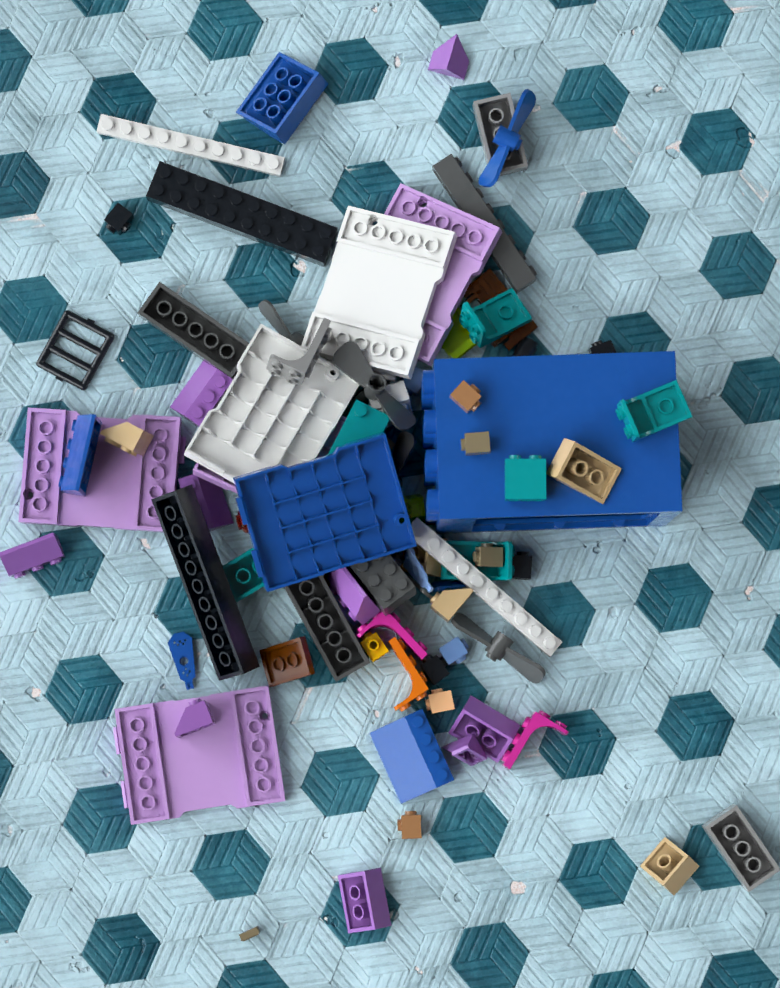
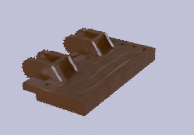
[461,269,538,351]

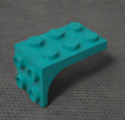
[459,288,532,348]
[615,380,693,442]
[441,540,515,581]

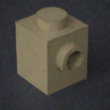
[461,431,491,456]
[473,543,503,567]

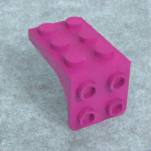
[357,611,428,661]
[501,710,569,769]

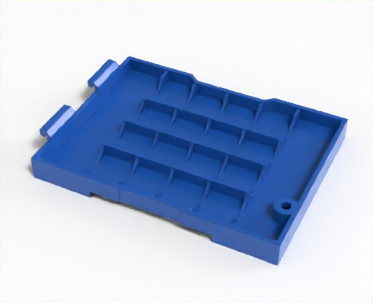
[233,433,417,592]

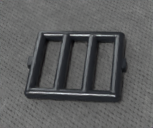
[36,310,115,390]

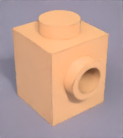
[425,688,455,714]

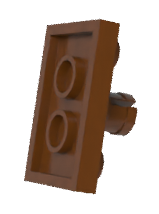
[259,636,315,687]

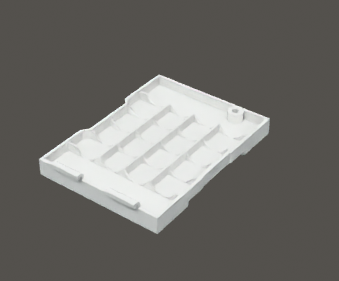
[301,206,458,382]
[184,324,360,484]

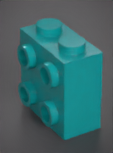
[504,455,546,501]

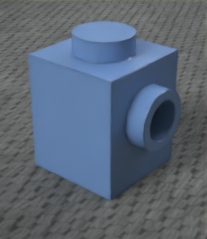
[400,366,423,396]
[438,637,469,666]

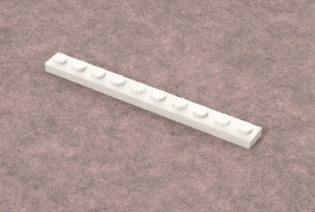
[96,114,285,177]
[411,517,562,657]

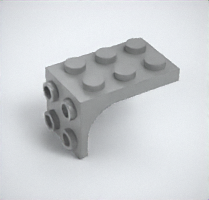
[266,317,332,386]

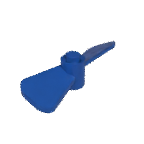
[478,89,536,187]

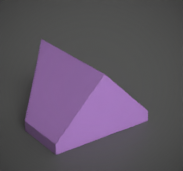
[428,34,469,80]
[440,733,487,766]

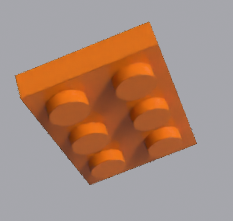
[388,637,429,712]

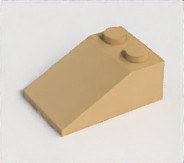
[546,438,622,504]

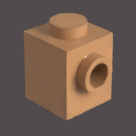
[449,380,482,414]
[397,811,422,839]

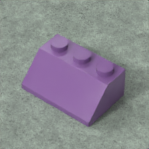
[170,361,233,427]
[178,474,234,531]
[0,533,65,579]
[326,567,381,625]
[448,696,521,763]
[175,698,215,738]
[338,868,392,933]

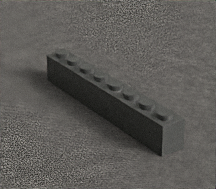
[432,154,537,294]

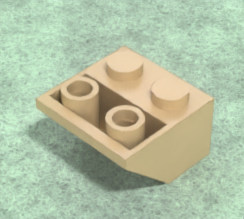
[100,422,154,457]

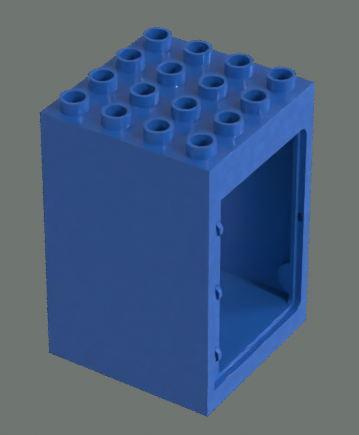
[421,351,682,534]

